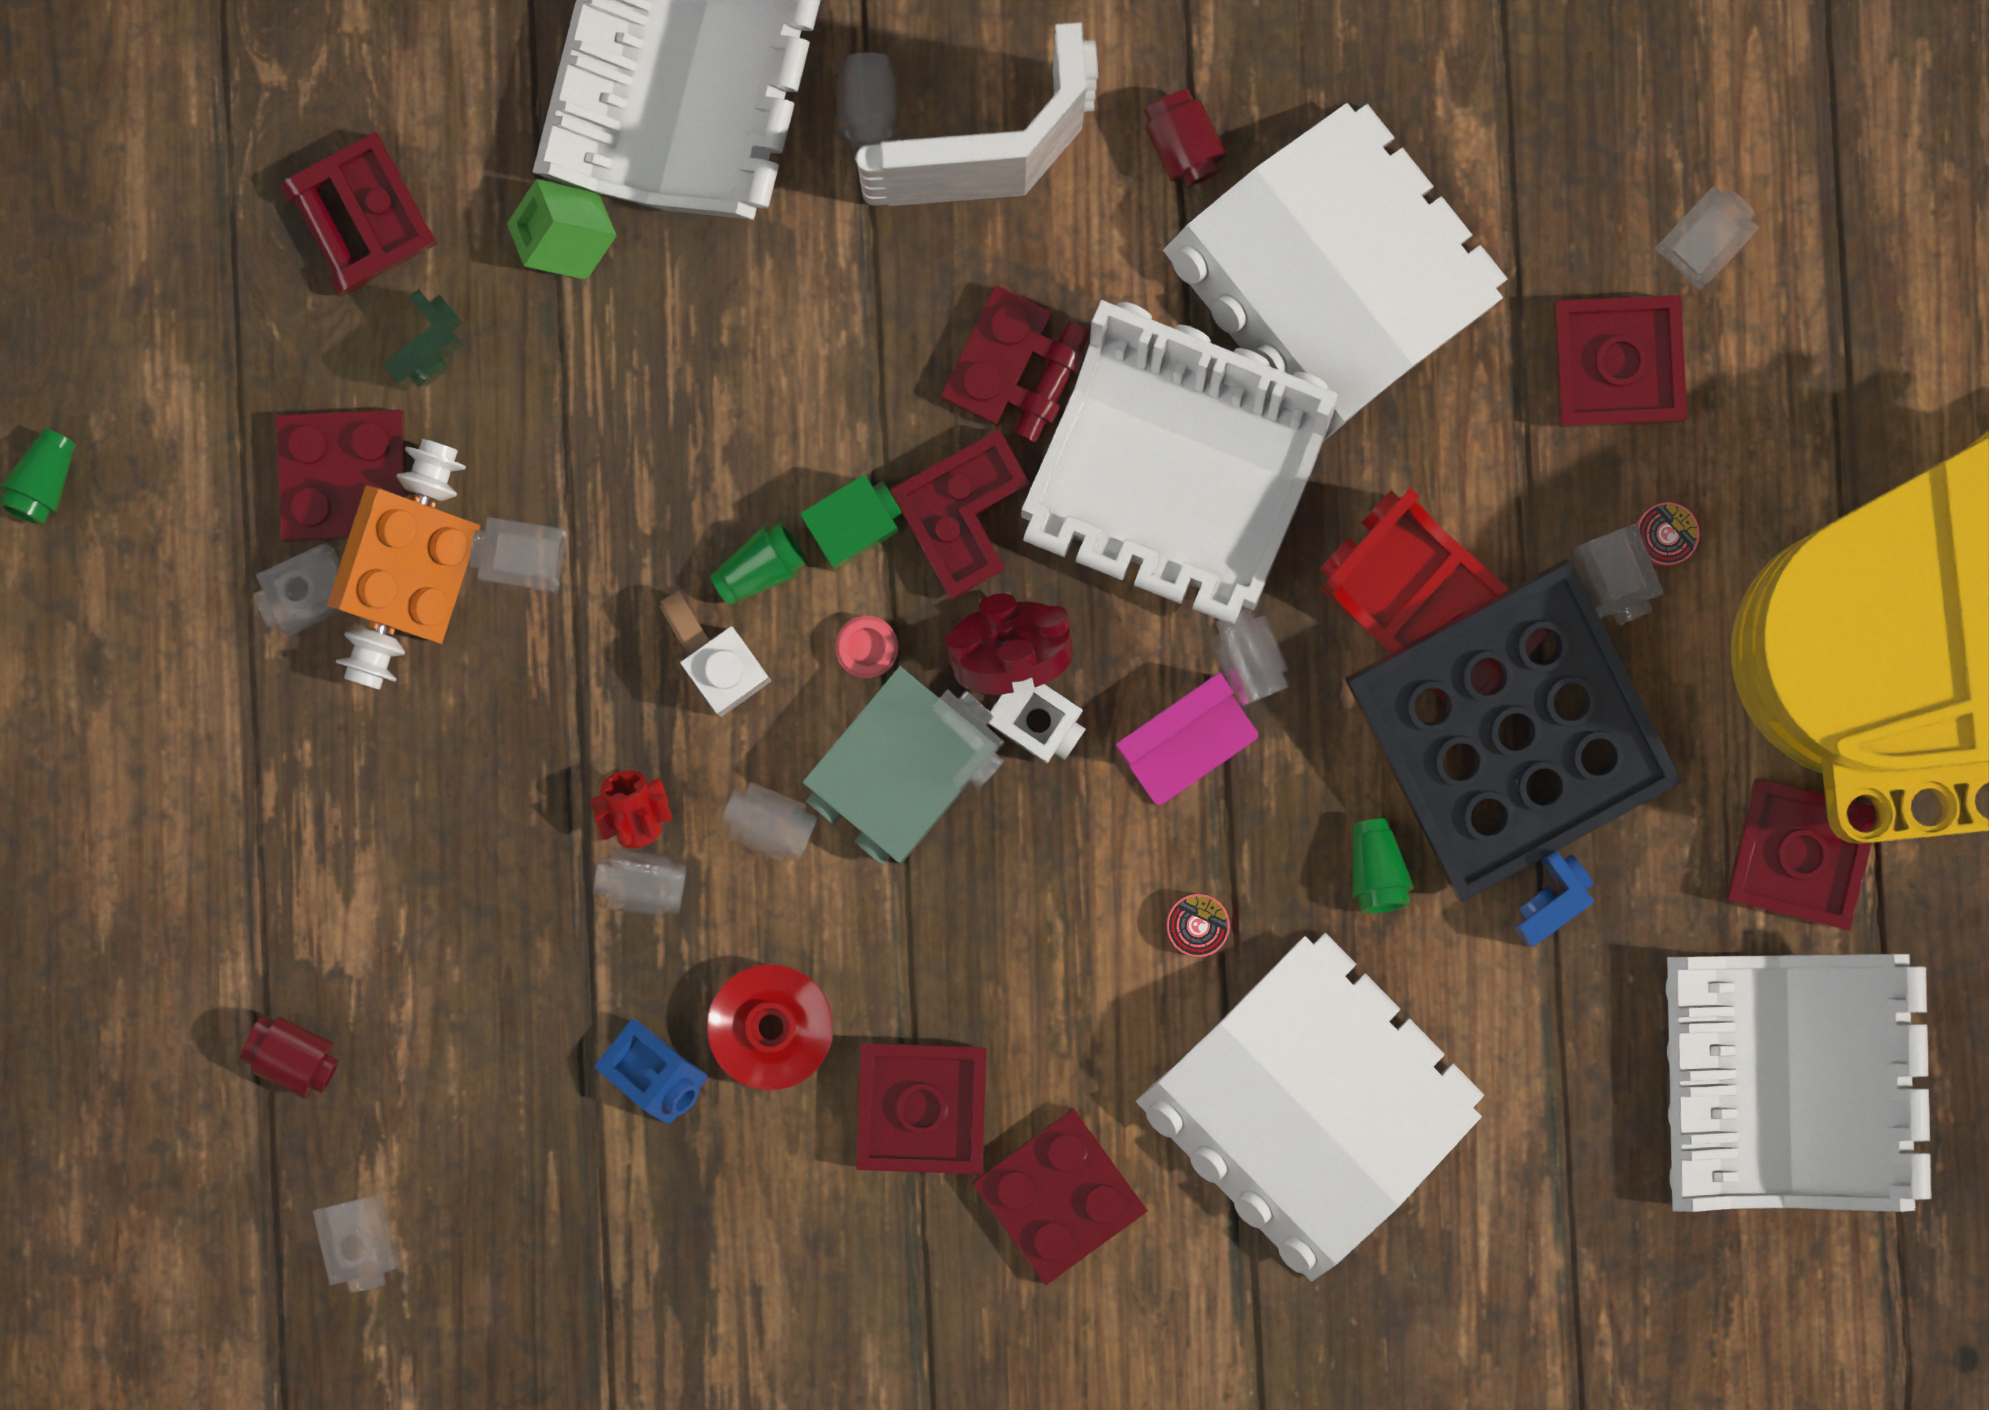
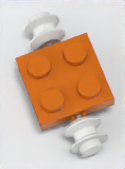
[326,439,481,690]

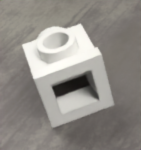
[985,678,1086,764]

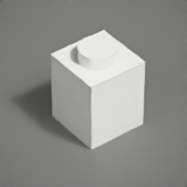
[680,626,772,717]

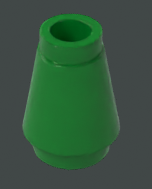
[0,428,76,526]
[710,522,807,606]
[1352,818,1414,914]

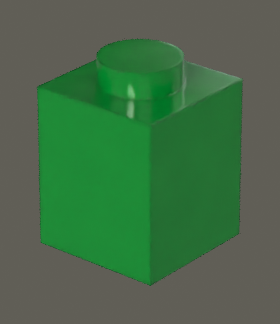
[800,474,902,572]

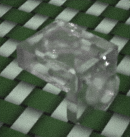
[930,690,1005,791]

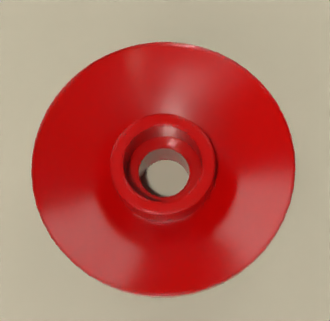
[707,964,834,1091]

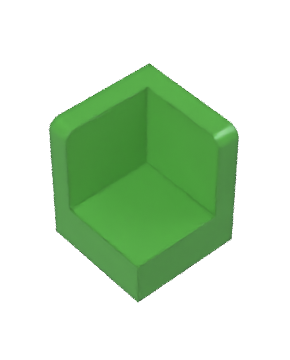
[507,179,617,279]

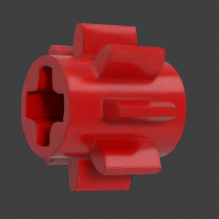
[590,770,672,848]

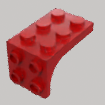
[1319,487,1551,703]

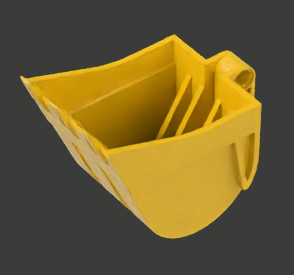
[1731,429,1989,844]

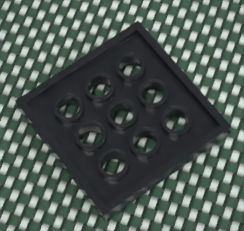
[1344,559,1682,902]

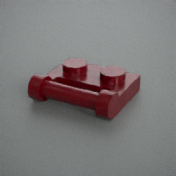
[279,131,438,297]

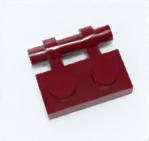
[941,285,1091,444]

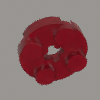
[945,593,1073,695]

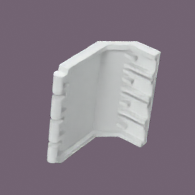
[533,0,820,220]
[856,23,1098,206]
[1163,103,1508,441]
[1021,300,1338,625]
[1135,933,1484,1282]
[1666,954,1931,1212]

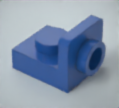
[1512,851,1595,947]
[594,1018,708,1124]

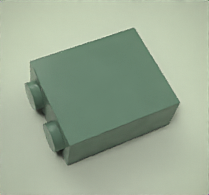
[803,666,997,865]

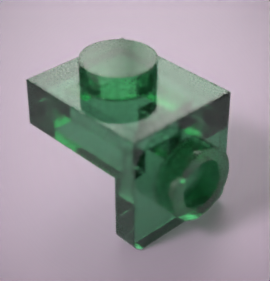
[382,289,464,390]

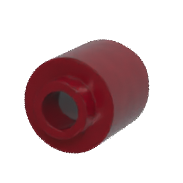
[1144,89,1227,187]
[240,1015,339,1099]

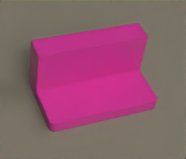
[1115,672,1258,806]

